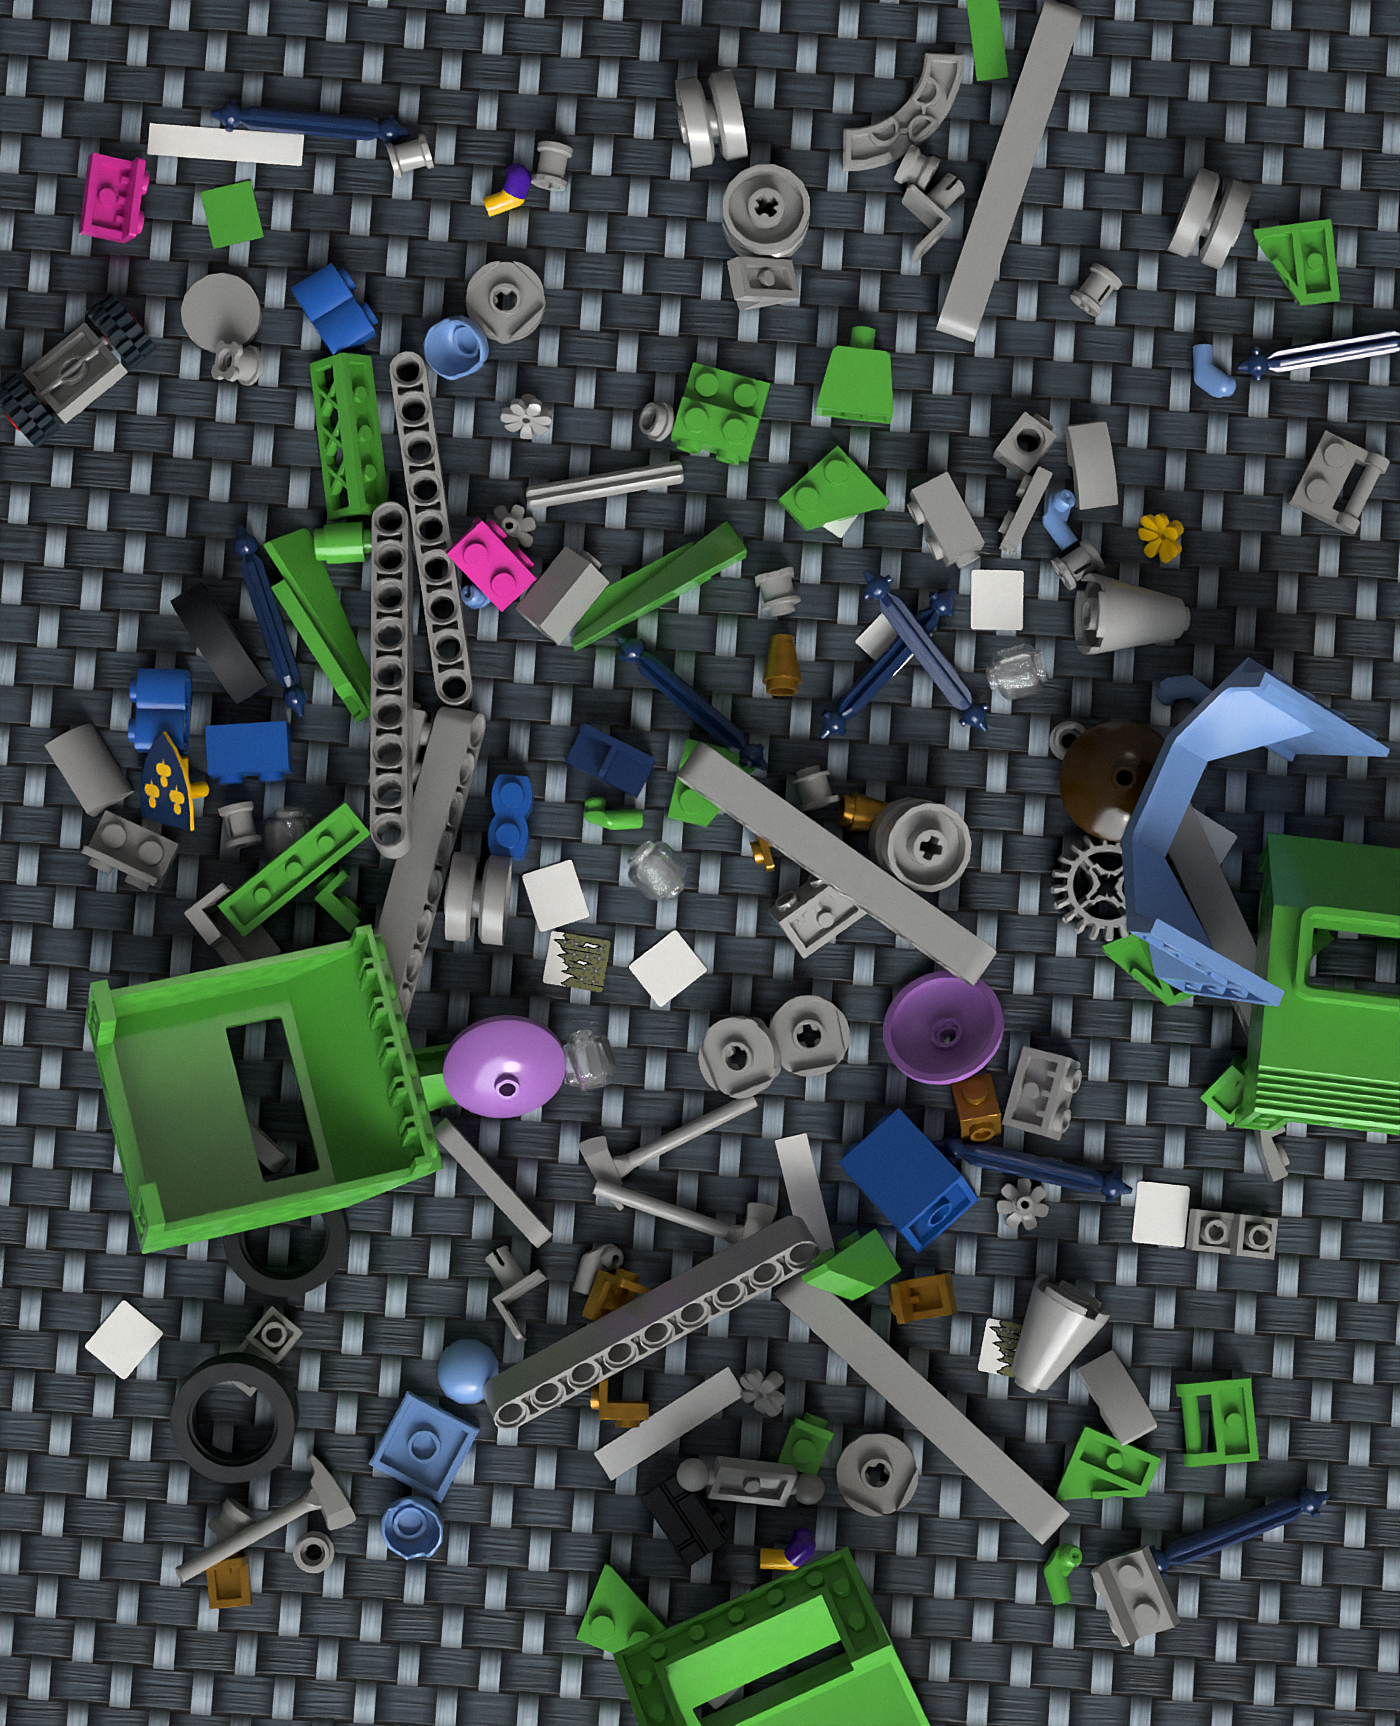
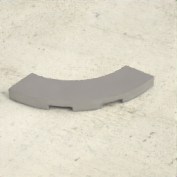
[842,53,965,172]

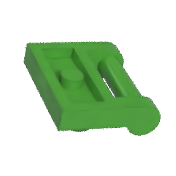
[1175,1377,1259,1467]

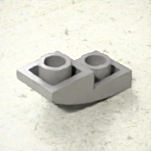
[1065,420,1118,510]
[1254,1126,1289,1182]
[1186,1209,1278,1260]
[231,1306,303,1398]
[1077,1350,1157,1447]

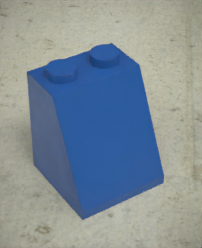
[838,1108,979,1254]

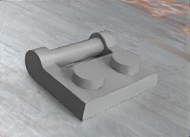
[1288,430,1390,534]

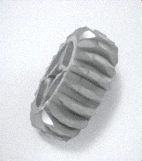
[1050,835,1129,942]

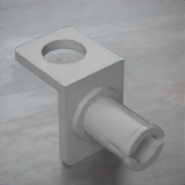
[902,173,965,263]
[485,1245,547,1343]

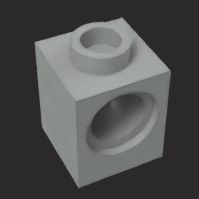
[993,412,1057,480]

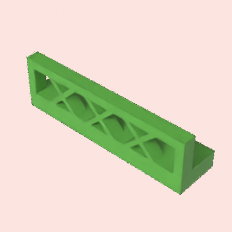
[309,352,389,522]
[216,801,370,938]

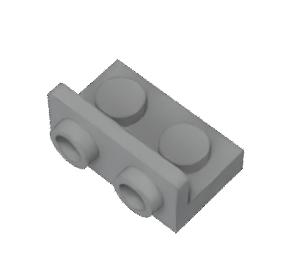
[81,810,181,892]
[768,874,867,959]
[1002,1046,1082,1141]
[1091,1545,1180,1647]

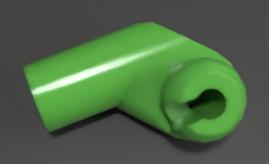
[583,797,643,830]
[1043,1543,1082,1605]

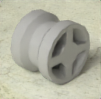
[894,145,941,193]
[207,1497,260,1540]

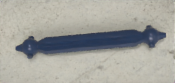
[211,100,410,147]
[1237,329,1400,380]
[234,525,307,717]
[862,569,989,732]
[819,587,957,739]
[615,635,768,771]
[933,1132,1133,1203]
[1149,1485,1330,1578]

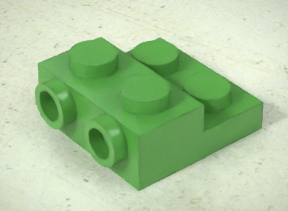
[671,362,770,465]

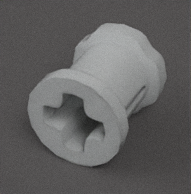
[386,133,434,179]
[531,141,573,191]
[1070,263,1122,317]
[1051,538,1105,590]
[218,801,262,850]

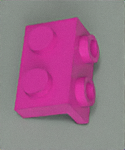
[78,153,149,244]
[445,516,537,612]

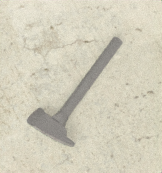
[578,1096,758,1211]
[592,1178,776,1246]
[175,1454,356,1583]

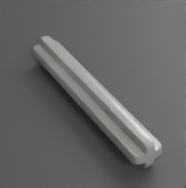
[526,461,684,509]

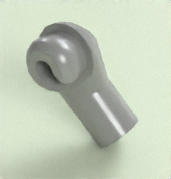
[572,1244,624,1295]

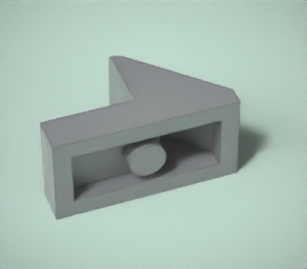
[727,256,800,310]

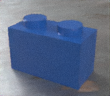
[205,721,293,785]

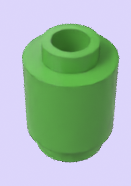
[314,521,372,564]

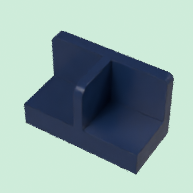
[565,722,656,799]

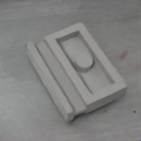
[998,466,1053,555]

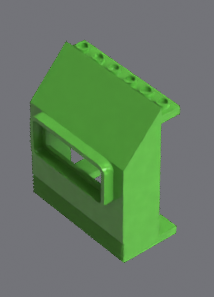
[1234,832,1400,1135]
[86,924,444,1254]
[613,1546,931,1726]

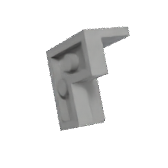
[184,883,281,965]

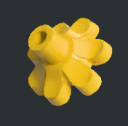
[1138,513,1184,564]

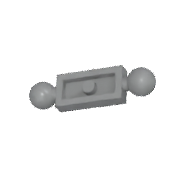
[677,1456,825,1507]

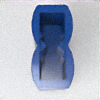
[291,263,378,356]
[128,668,192,754]
[488,774,534,861]

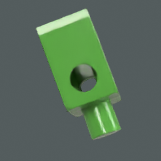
[815,326,893,424]

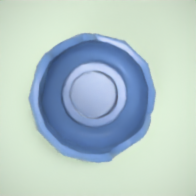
[423,315,489,380]
[437,1339,499,1404]
[381,1496,444,1560]

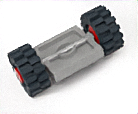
[0,292,158,449]

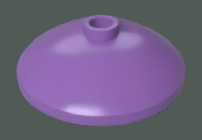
[883,970,1004,1085]
[443,1015,566,1118]

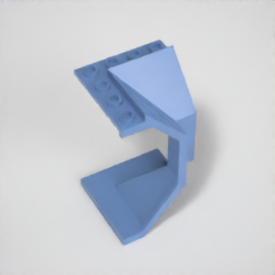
[1121,657,1390,1007]

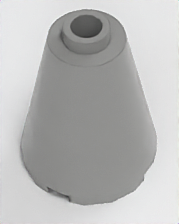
[1074,573,1190,655]
[1011,1273,1111,1393]

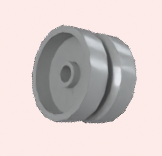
[675,69,748,168]
[722,164,810,259]
[1167,166,1253,270]
[868,797,972,892]
[444,851,512,946]

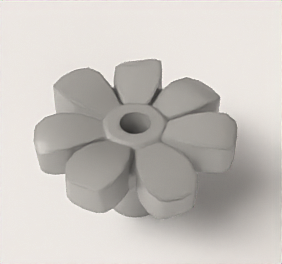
[500,394,552,439]
[486,505,536,553]
[996,1178,1049,1230]
[740,1369,785,1417]

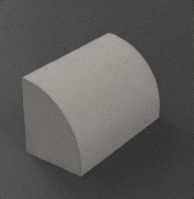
[44,723,135,817]

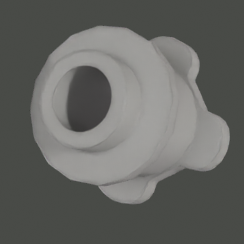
[211,340,264,386]
[754,567,801,616]
[791,765,840,813]

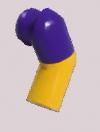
[482,163,531,217]
[760,1528,816,1570]

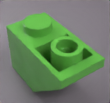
[801,1228,901,1301]

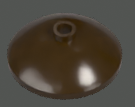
[1059,720,1165,842]

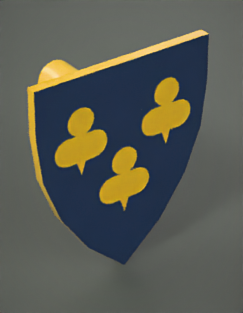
[140,731,209,831]

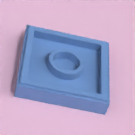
[369,1390,480,1503]

